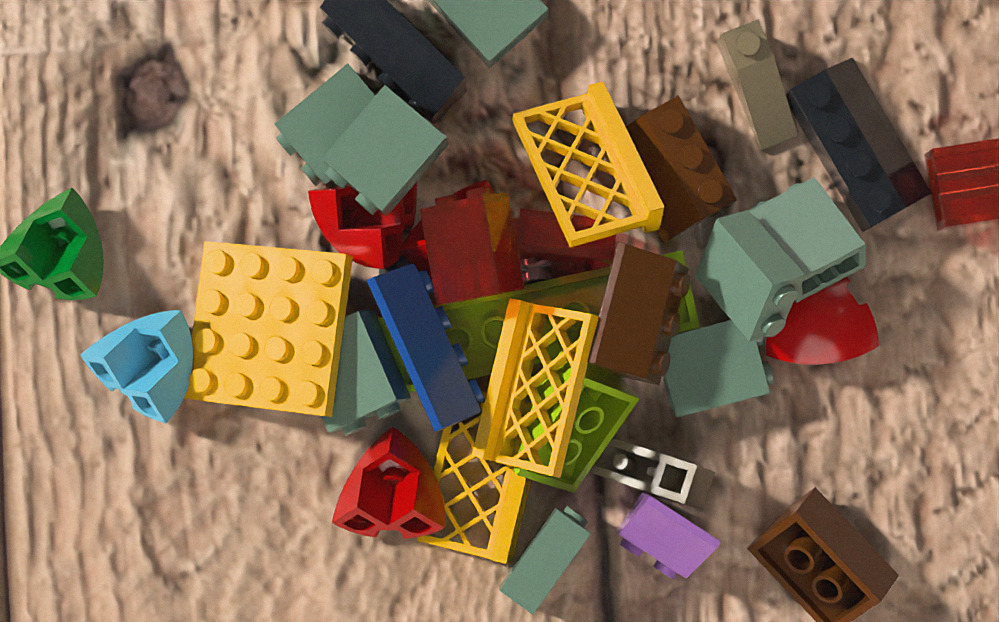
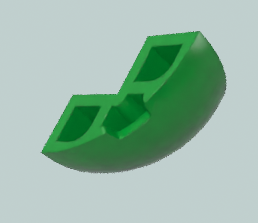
[0,187,104,300]

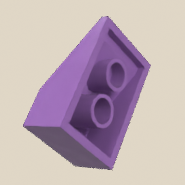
[616,492,721,579]

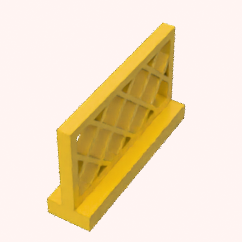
[512,81,664,247]
[472,298,599,478]
[416,392,533,564]

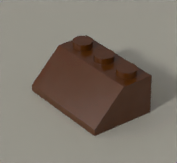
[626,95,737,243]
[587,243,690,386]
[747,487,899,622]

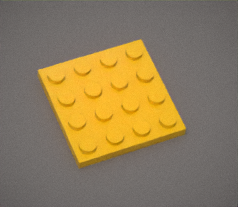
[184,241,353,417]

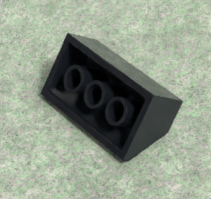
[320,0,467,124]
[786,57,932,233]

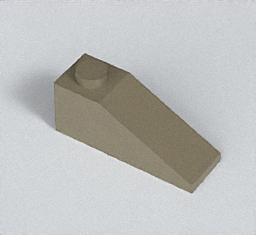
[716,19,798,151]
[589,438,715,510]

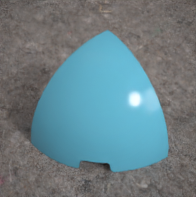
[80,310,193,423]

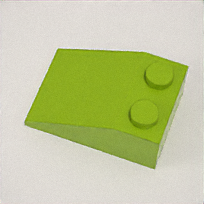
[513,351,640,493]

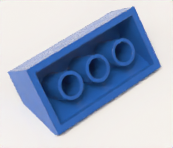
[367,263,485,432]

